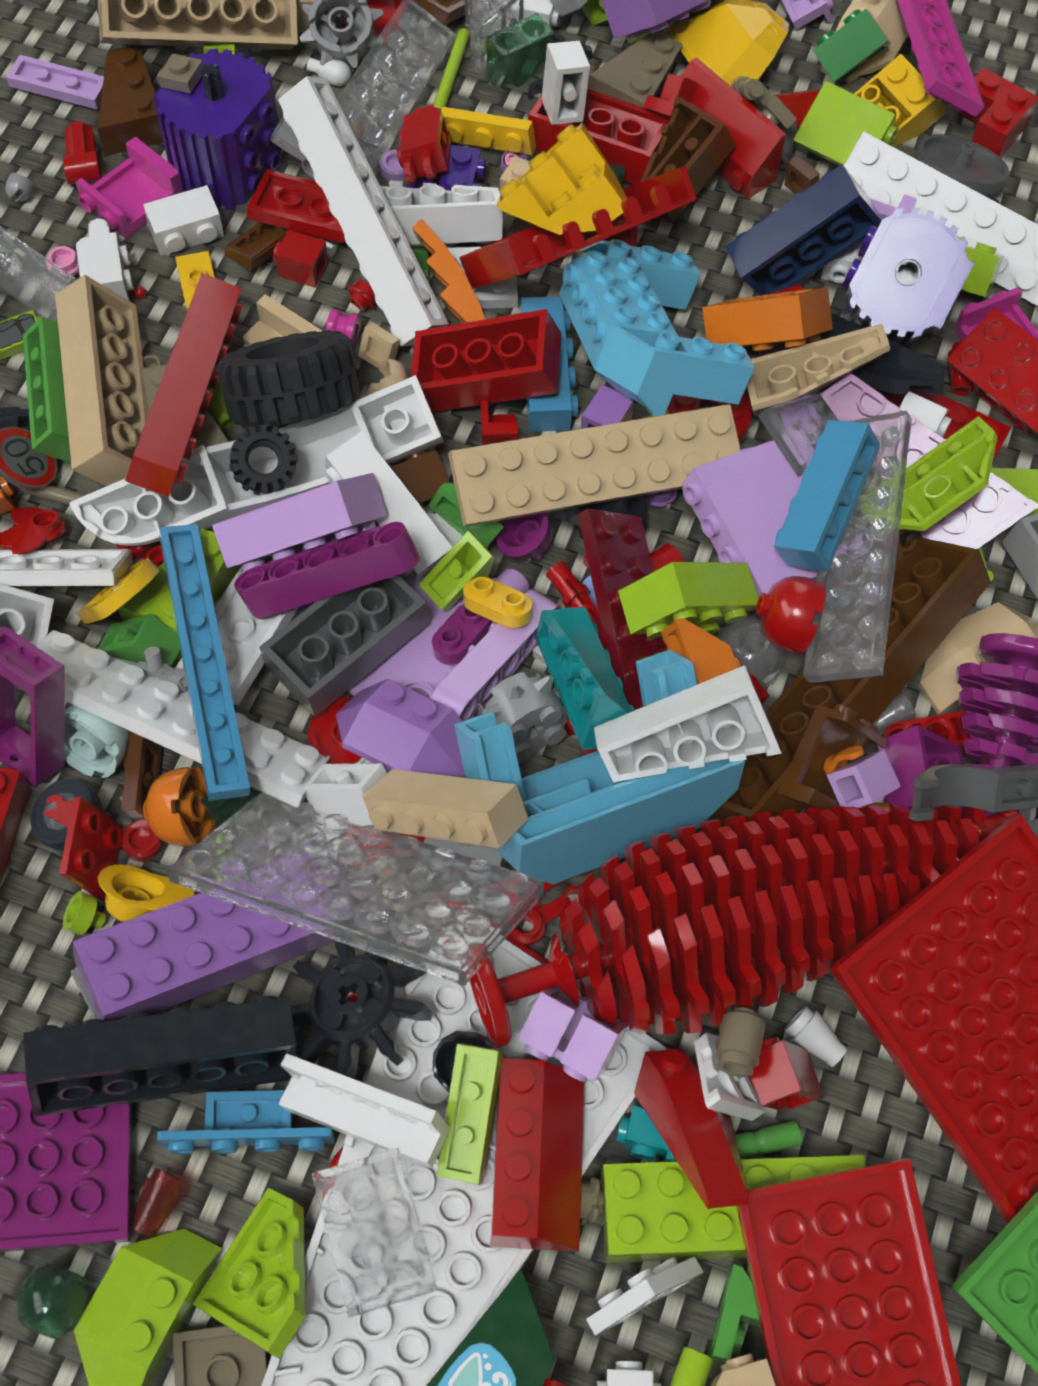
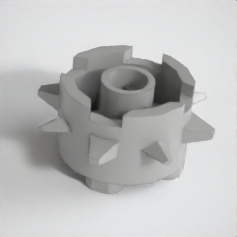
[299,0,384,69]
[478,672,567,763]

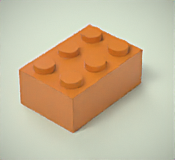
[702,287,833,351]

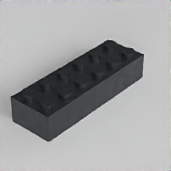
[23,996,296,1117]

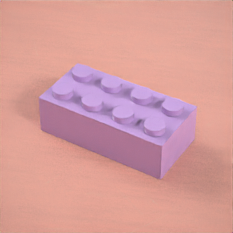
[212,473,387,571]

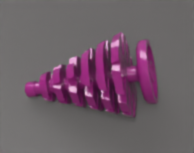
[956,633,1038,817]

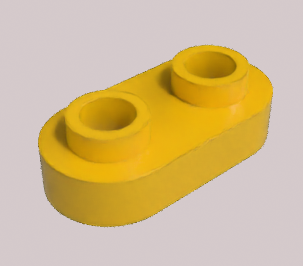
[463,577,533,628]

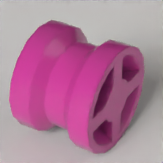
[325,309,361,348]

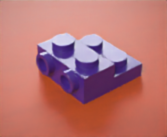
[407,145,486,191]

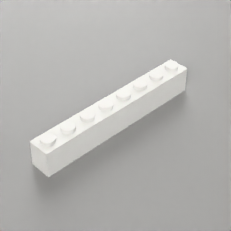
[278,76,449,346]

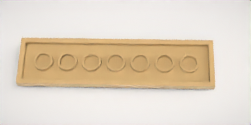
[448,404,741,527]

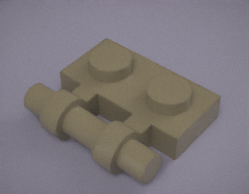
[732,76,797,129]

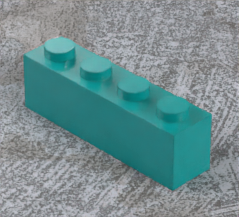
[535,607,635,750]

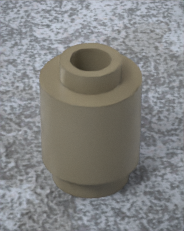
[716,1008,765,1077]

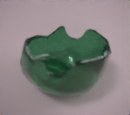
[15,1263,88,1339]

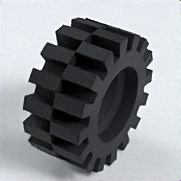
[229,424,298,495]

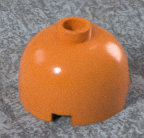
[143,767,217,847]

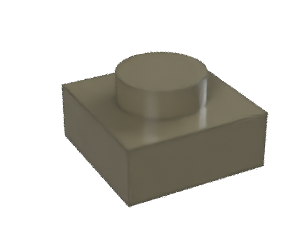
[157,53,204,94]

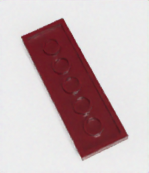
[578,509,667,710]

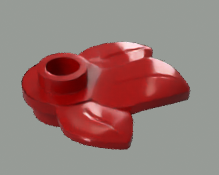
[0,507,66,554]

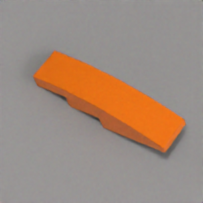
[412,219,485,323]

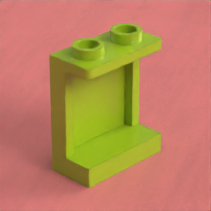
[793,81,898,166]

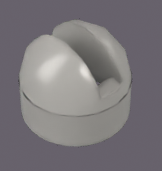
[5,173,35,202]

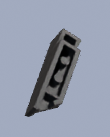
[797,312,945,396]

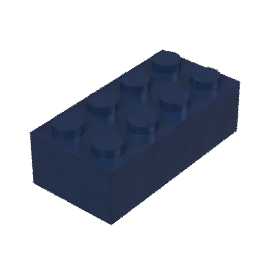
[725,164,882,295]

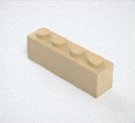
[362,769,529,849]

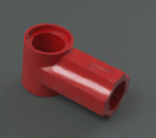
[63,121,102,185]

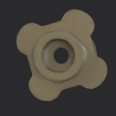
[580,1178,604,1225]

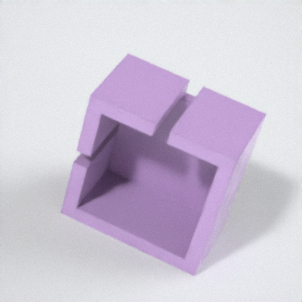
[517,987,629,1082]

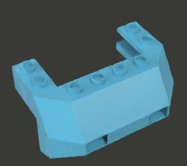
[454,649,745,885]

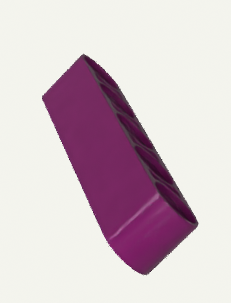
[234,522,421,619]

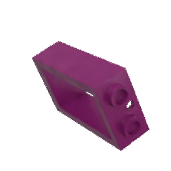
[0,626,65,786]

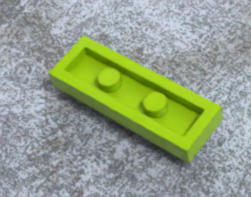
[437,1043,503,1185]

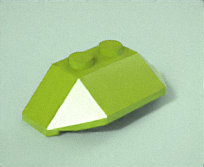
[855,416,998,531]
[74,1229,223,1386]

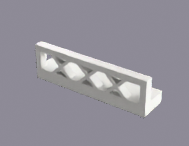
[279,1053,450,1169]

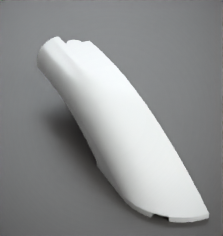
[69,375,444,546]

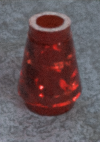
[130,1167,186,1238]

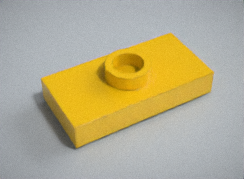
[175,251,215,311]

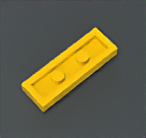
[441,107,536,155]

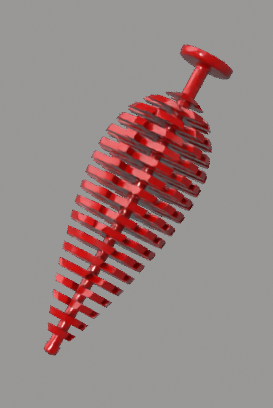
[464,805,1019,1049]

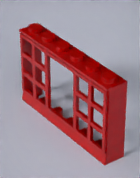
[459,166,697,289]

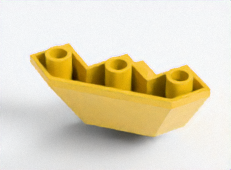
[666,0,789,98]
[496,123,627,235]

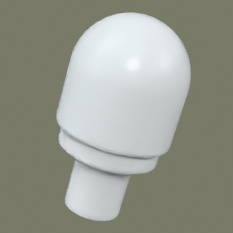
[307,58,351,87]

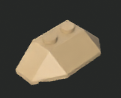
[820,0,909,83]
[919,602,1038,715]

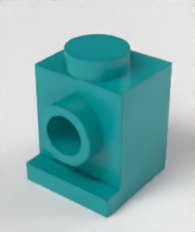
[616,1106,675,1162]

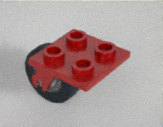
[30,779,123,901]

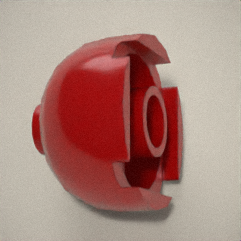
[755,576,825,654]

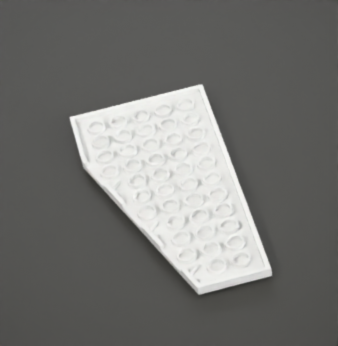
[261,911,668,1386]

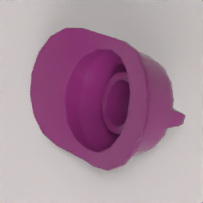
[496,512,553,561]

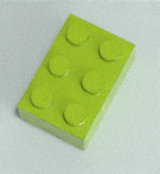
[618,562,758,638]

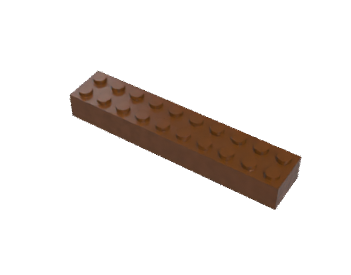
[707,537,991,827]

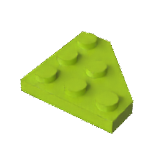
[193,1188,305,1359]

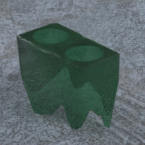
[486,13,555,87]

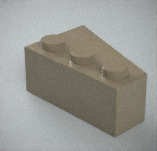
[587,31,683,108]

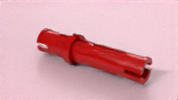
[546,561,606,649]

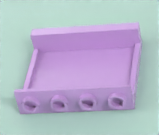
[681,431,870,612]

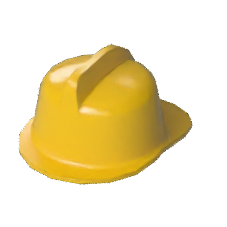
[98,864,195,922]

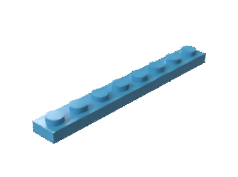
[159,524,250,801]

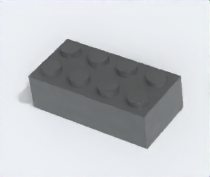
[259,575,430,717]

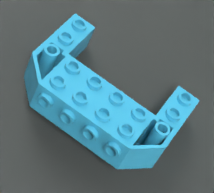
[559,239,755,417]

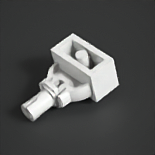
[304,757,389,827]

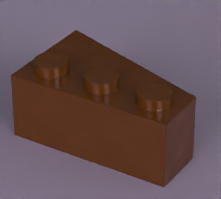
[98,44,164,157]
[640,96,736,223]

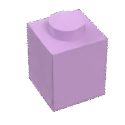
[827,750,901,808]

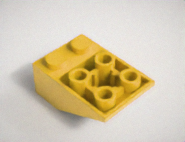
[854,54,946,148]

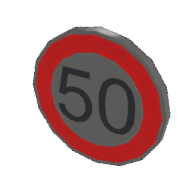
[0,426,58,491]

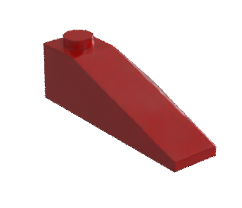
[634,1049,750,1209]

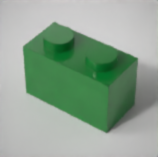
[813,9,891,85]

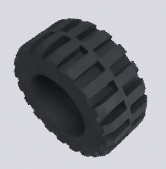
[217,330,362,428]

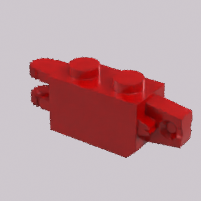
[397,104,451,184]

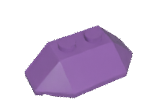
[336,679,466,778]

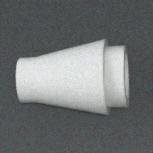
[784,1006,848,1067]

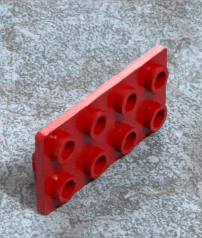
[947,308,1038,436]

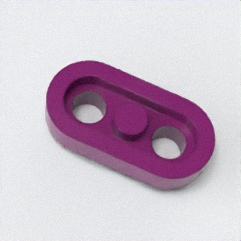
[432,604,493,665]

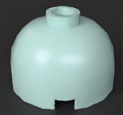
[65,705,130,778]

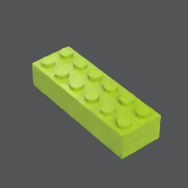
[600,1155,865,1263]

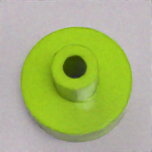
[63,891,106,935]

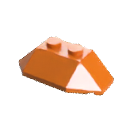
[661,618,741,685]

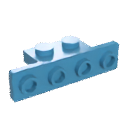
[157,1090,334,1155]

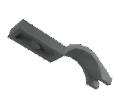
[909,763,1038,822]

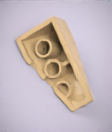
[747,323,890,416]

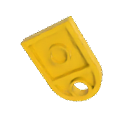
[75,558,159,625]

